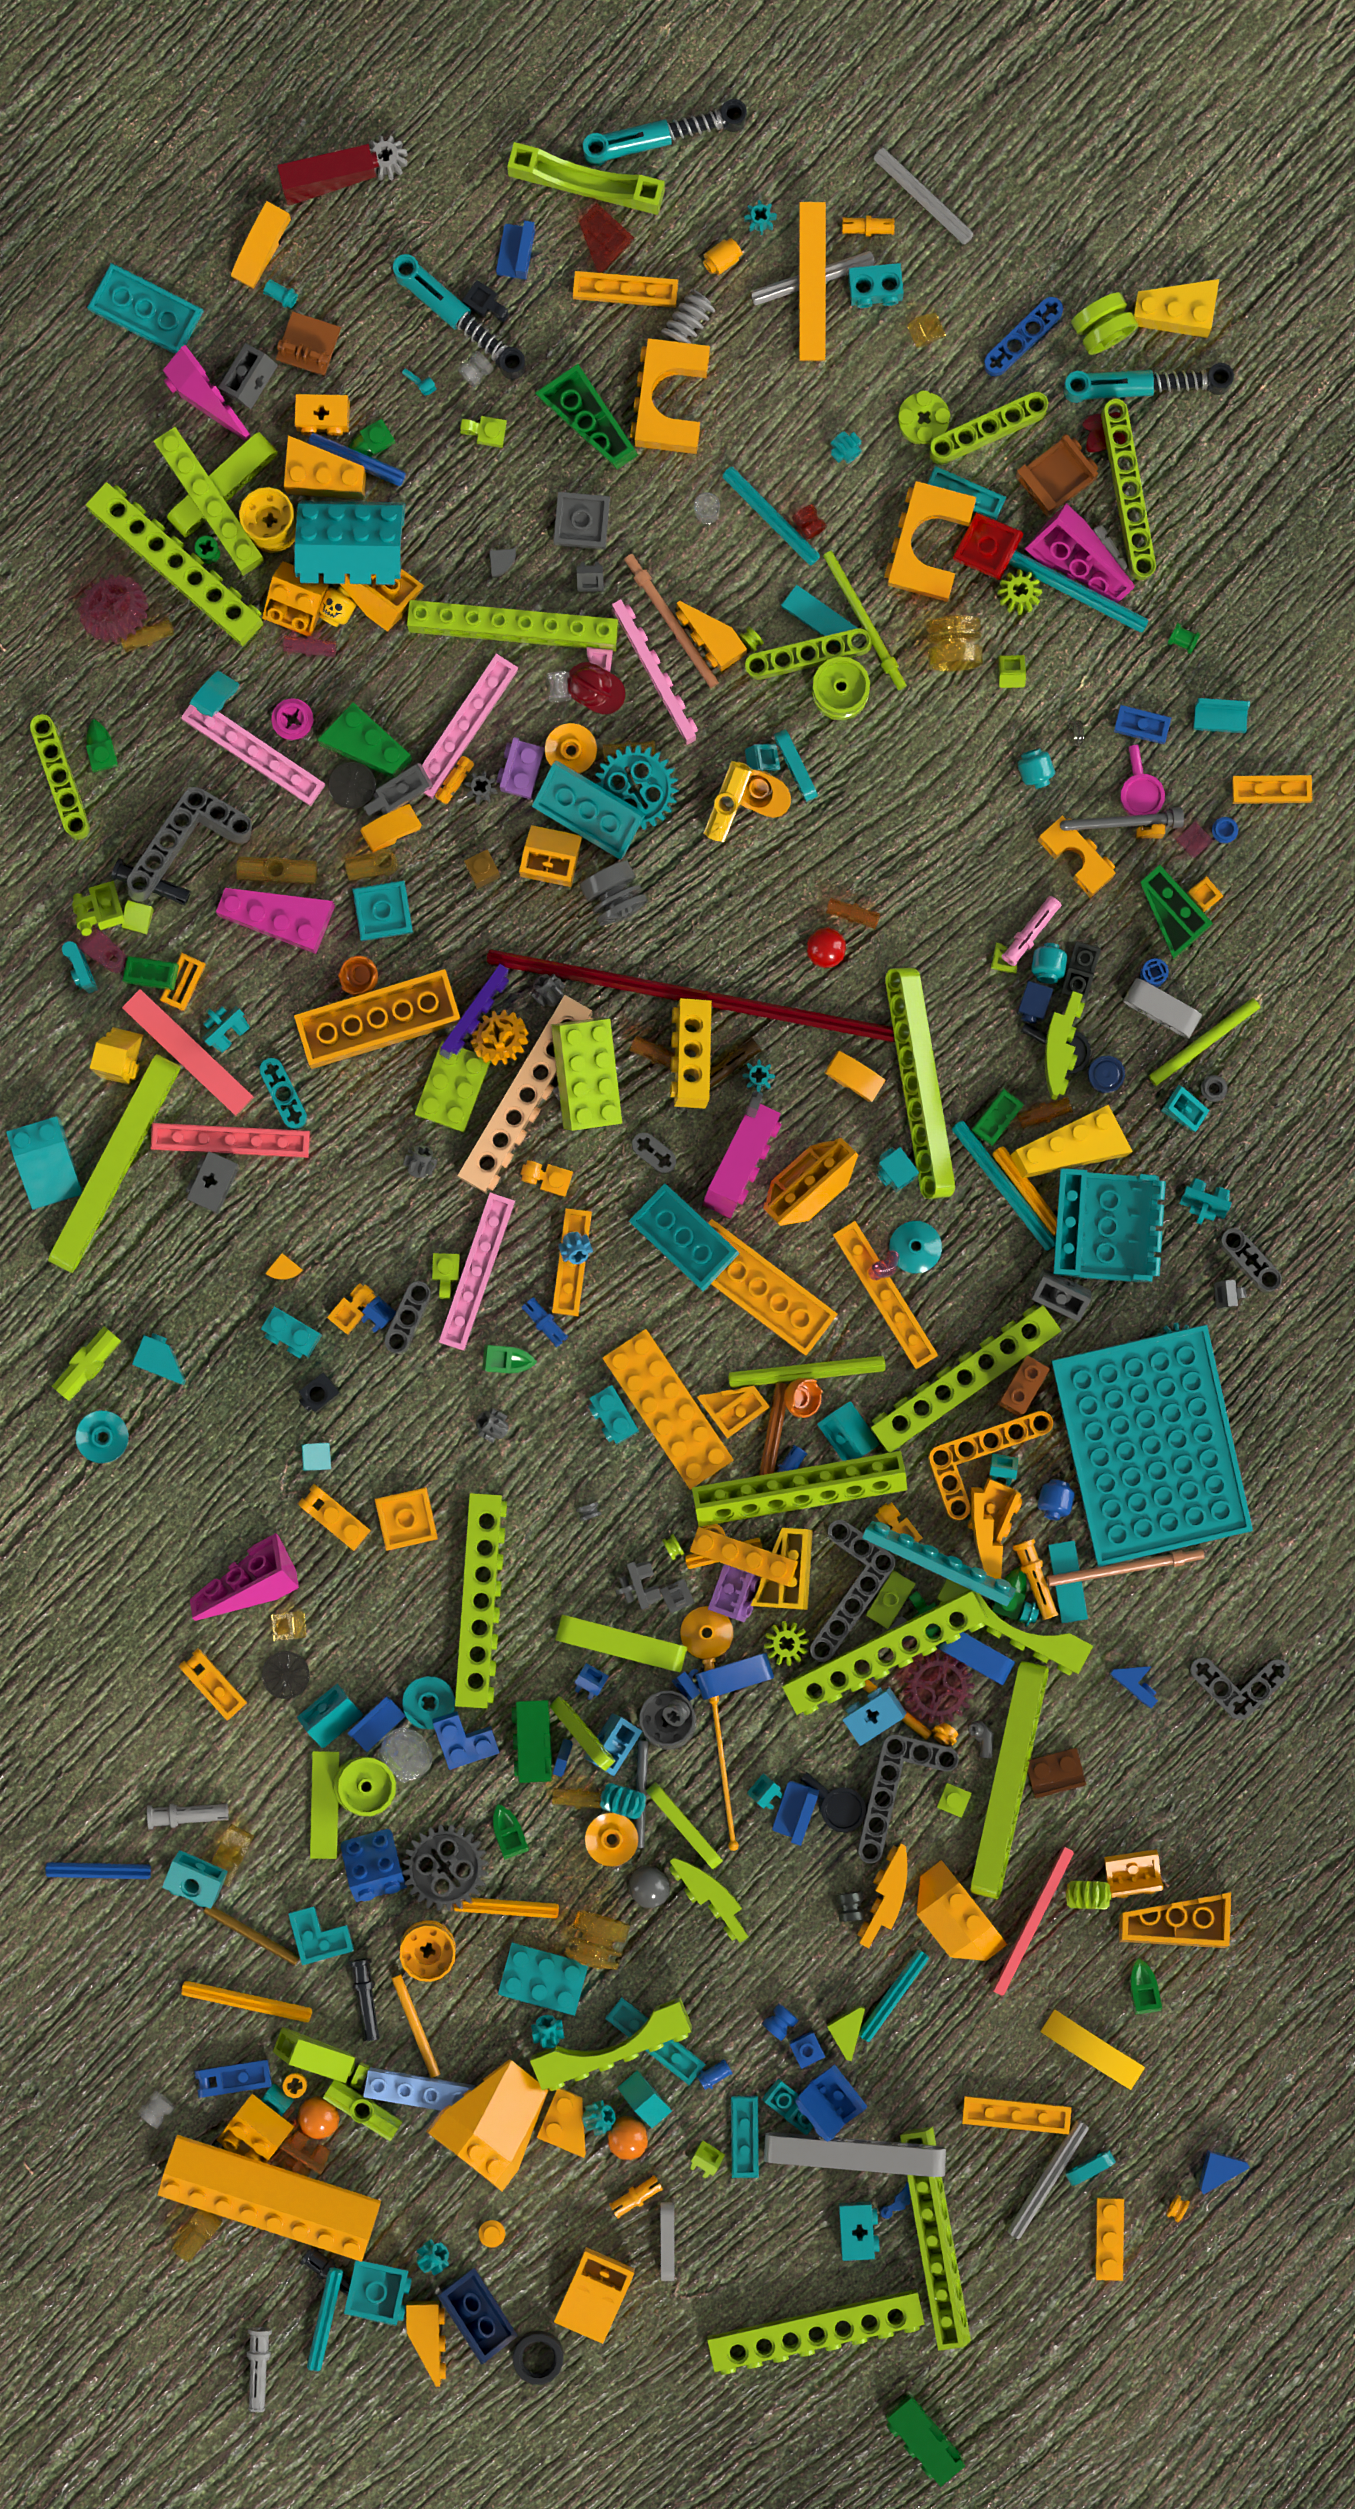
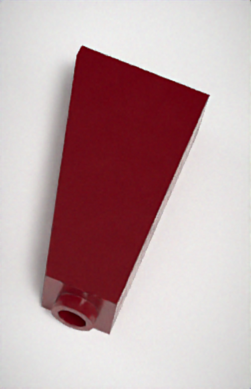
[277,144,379,206]

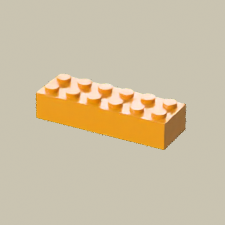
[294,969,461,1069]

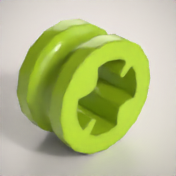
[739,626,764,652]
[662,1534,684,1560]

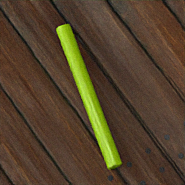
[1148,998,1261,1086]

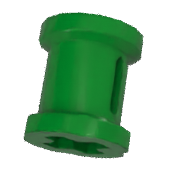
[195,536,221,565]
[1167,622,1201,655]

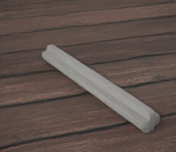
[874,148,973,244]
[751,251,875,305]
[1007,2120,1089,2239]

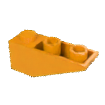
[675,601,747,672]
[406,2301,446,2387]

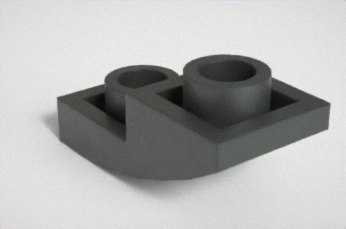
[1061,941,1101,1000]

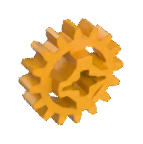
[471,1010,528,1066]

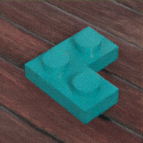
[288,1906,354,1965]

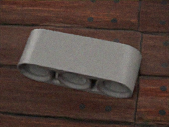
[1123,978,1202,1039]

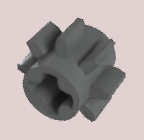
[465,771,498,805]
[531,974,565,1007]
[403,1145,438,1178]
[476,1408,509,1443]

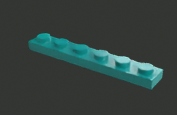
[862,1521,1016,1606]

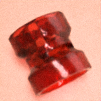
[792,504,827,540]

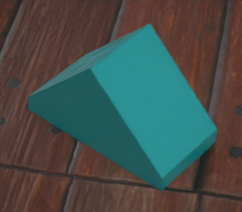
[1161,1085,1210,1132]
[617,2070,672,2129]

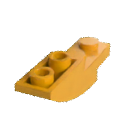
[857,1843,907,1948]

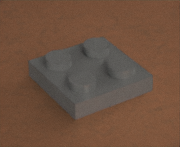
[554,492,610,550]

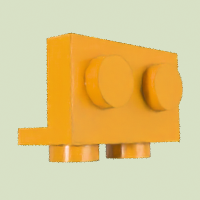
[968,1478,1022,1542]
[1104,1849,1163,1898]

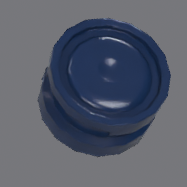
[1088,1056,1125,1093]

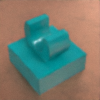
[990,1453,1018,1486]
[746,1773,783,1809]

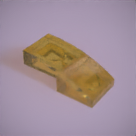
[211,1824,255,1887]

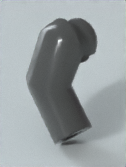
[968,1721,994,1758]

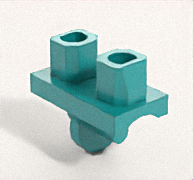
[201,1006,250,1053]
[1179,1178,1232,1225]

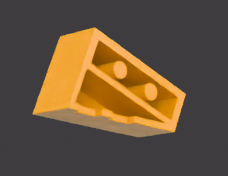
[284,435,366,500]

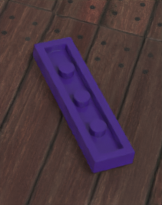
[440,964,509,1060]

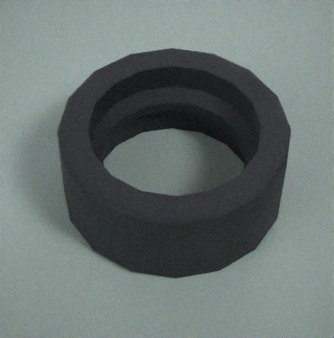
[513,2331,564,2385]

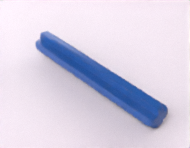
[308,433,406,486]
[45,1862,152,1879]

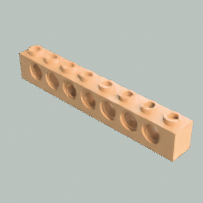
[457,995,593,1194]

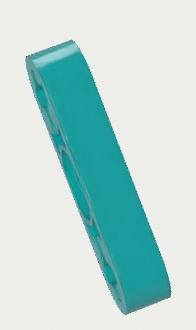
[773,729,818,802]
[260,1058,307,1130]

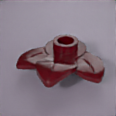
[1082,412,1125,453]

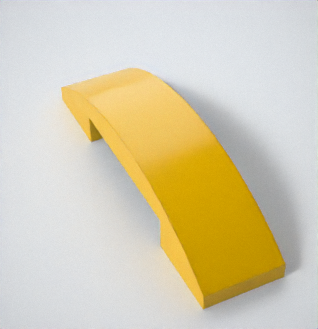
[1040,2009,1145,2090]

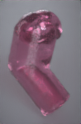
[868,1251,899,1280]

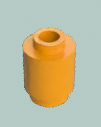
[703,238,743,275]

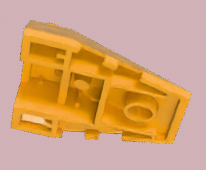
[426,2059,548,2192]

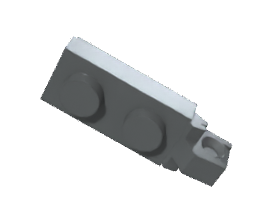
[364,763,433,816]

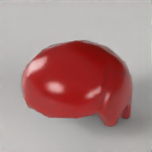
[807,927,846,968]

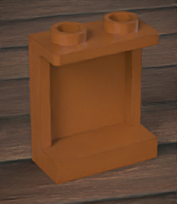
[1015,434,1098,517]
[996,1356,1049,1418]

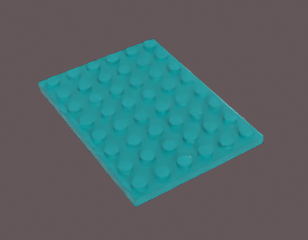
[1051,1324,1253,1567]

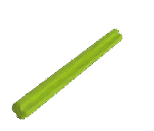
[728,1356,886,1388]

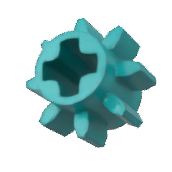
[744,200,777,235]
[830,431,862,464]
[742,1059,775,1092]
[531,2015,564,2048]
[582,2100,615,2136]
[416,2239,449,2276]

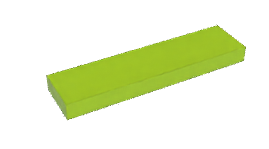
[310,1751,340,1859]

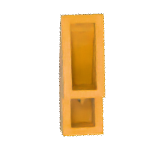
[231,201,291,289]

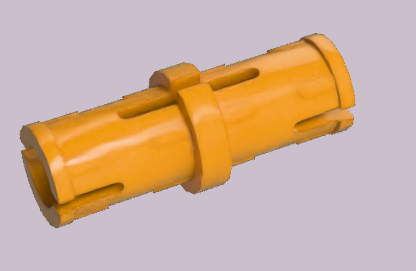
[842,215,895,237]
[609,2175,663,2219]

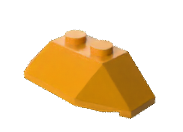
[763,1138,858,1226]
[916,1860,1008,1961]

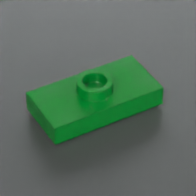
[122,956,179,990]
[971,1088,1024,1146]

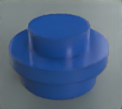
[1212,817,1238,844]

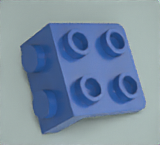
[340,1829,407,1902]
[795,2064,868,2142]

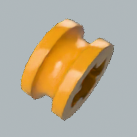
[283,2073,308,2098]
[1166,2195,1190,2222]

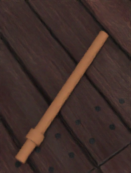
[624,554,719,689]
[1047,1549,1205,1587]

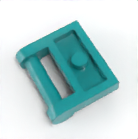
[62,941,98,994]

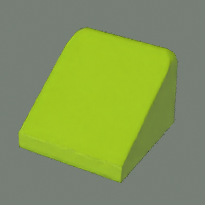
[998,655,1026,688]
[122,900,154,934]

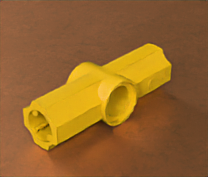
[703,761,753,842]

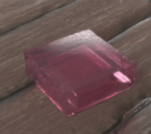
[1176,822,1213,860]

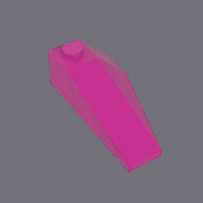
[163,345,251,442]
[1025,503,1135,603]
[190,1533,299,1621]

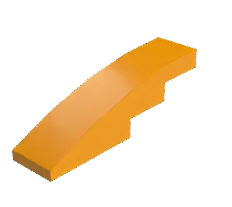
[971,1487,1003,1579]

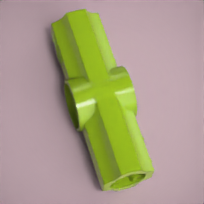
[52,1326,122,1401]
[323,2080,403,2141]

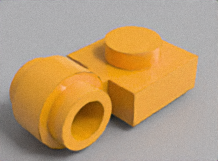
[520,1160,573,1197]
[327,1283,376,1335]
[875,1502,923,1542]

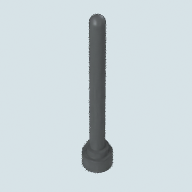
[1060,807,1184,831]

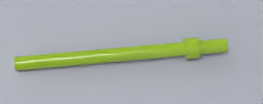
[823,551,907,691]

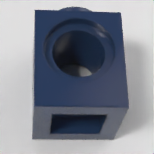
[1017,981,1053,1024]

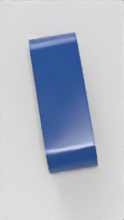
[936,1632,1016,1686]
[695,1652,774,1700]

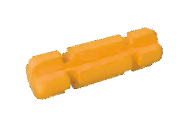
[435,756,474,804]

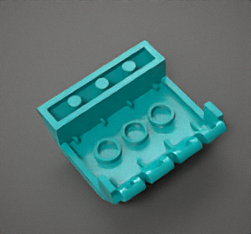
[295,500,405,585]
[1053,1168,1166,1282]

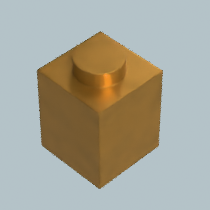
[464,849,501,889]

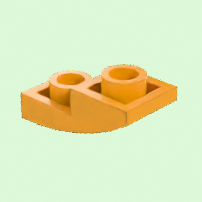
[360,804,422,852]
[824,1051,886,1102]

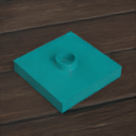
[353,881,413,941]

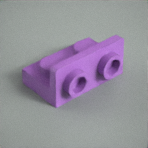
[497,737,545,799]
[708,1564,761,1622]

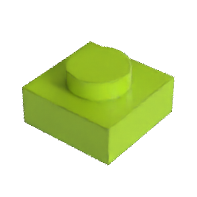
[937,1783,972,1818]

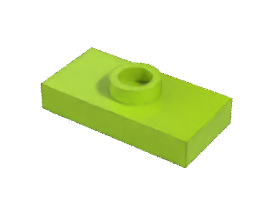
[866,1570,915,1629]

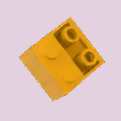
[262,561,330,637]
[519,825,582,887]
[217,2094,294,2163]

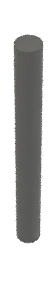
[635,1741,649,1848]

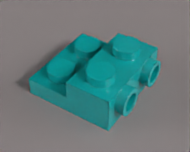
[344,2260,412,2326]

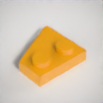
[697,1386,770,1439]
[537,2088,586,2158]

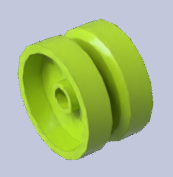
[1071,292,1139,355]
[812,657,870,720]
[333,1756,396,1816]

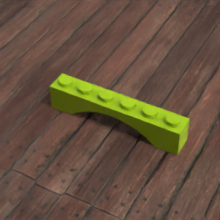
[507,142,665,215]
[154,427,264,576]
[936,1578,1093,1676]
[530,1997,692,2091]

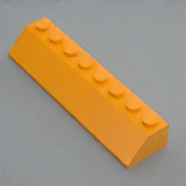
[158,2135,381,2262]

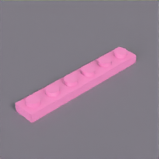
[612,600,698,745]
[422,654,518,799]
[181,704,325,806]
[439,1193,515,1351]

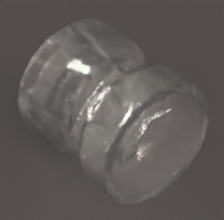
[457,350,494,387]
[694,492,720,524]
[138,2091,175,2129]

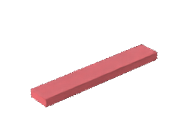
[122,989,254,1116]
[151,1123,310,1158]
[992,1846,1074,1996]

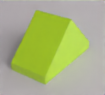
[827,2005,865,2061]

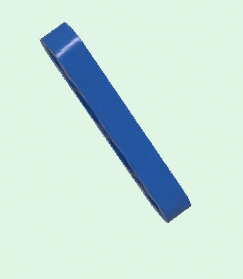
[984,297,1063,377]

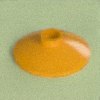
[545,723,597,774]
[680,1606,733,1659]
[585,1813,638,1866]

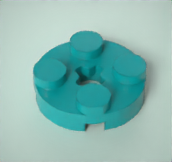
[403,1676,455,1729]

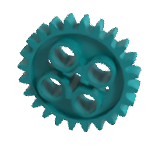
[595,745,679,830]

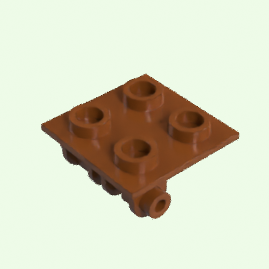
[276,311,341,376]

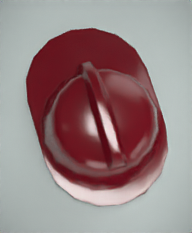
[566,662,626,714]

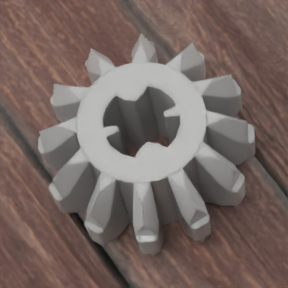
[369,135,408,181]

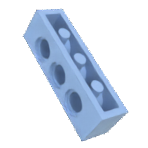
[364,2067,475,2111]

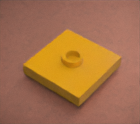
[375,1487,438,1551]

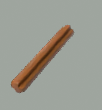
[759,1382,788,1476]

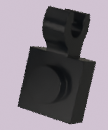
[462,280,510,323]

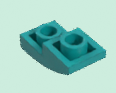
[190,671,240,717]
[762,2078,814,2135]

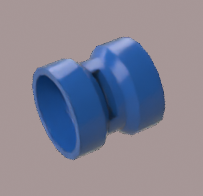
[1140,958,1169,987]
[761,2003,799,2041]

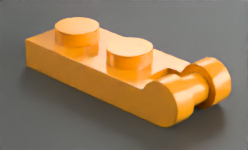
[297,1484,371,1551]
[178,1648,248,1721]

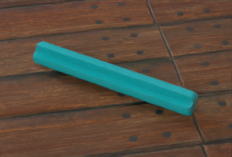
[859,1950,929,2042]
[307,2268,343,2371]

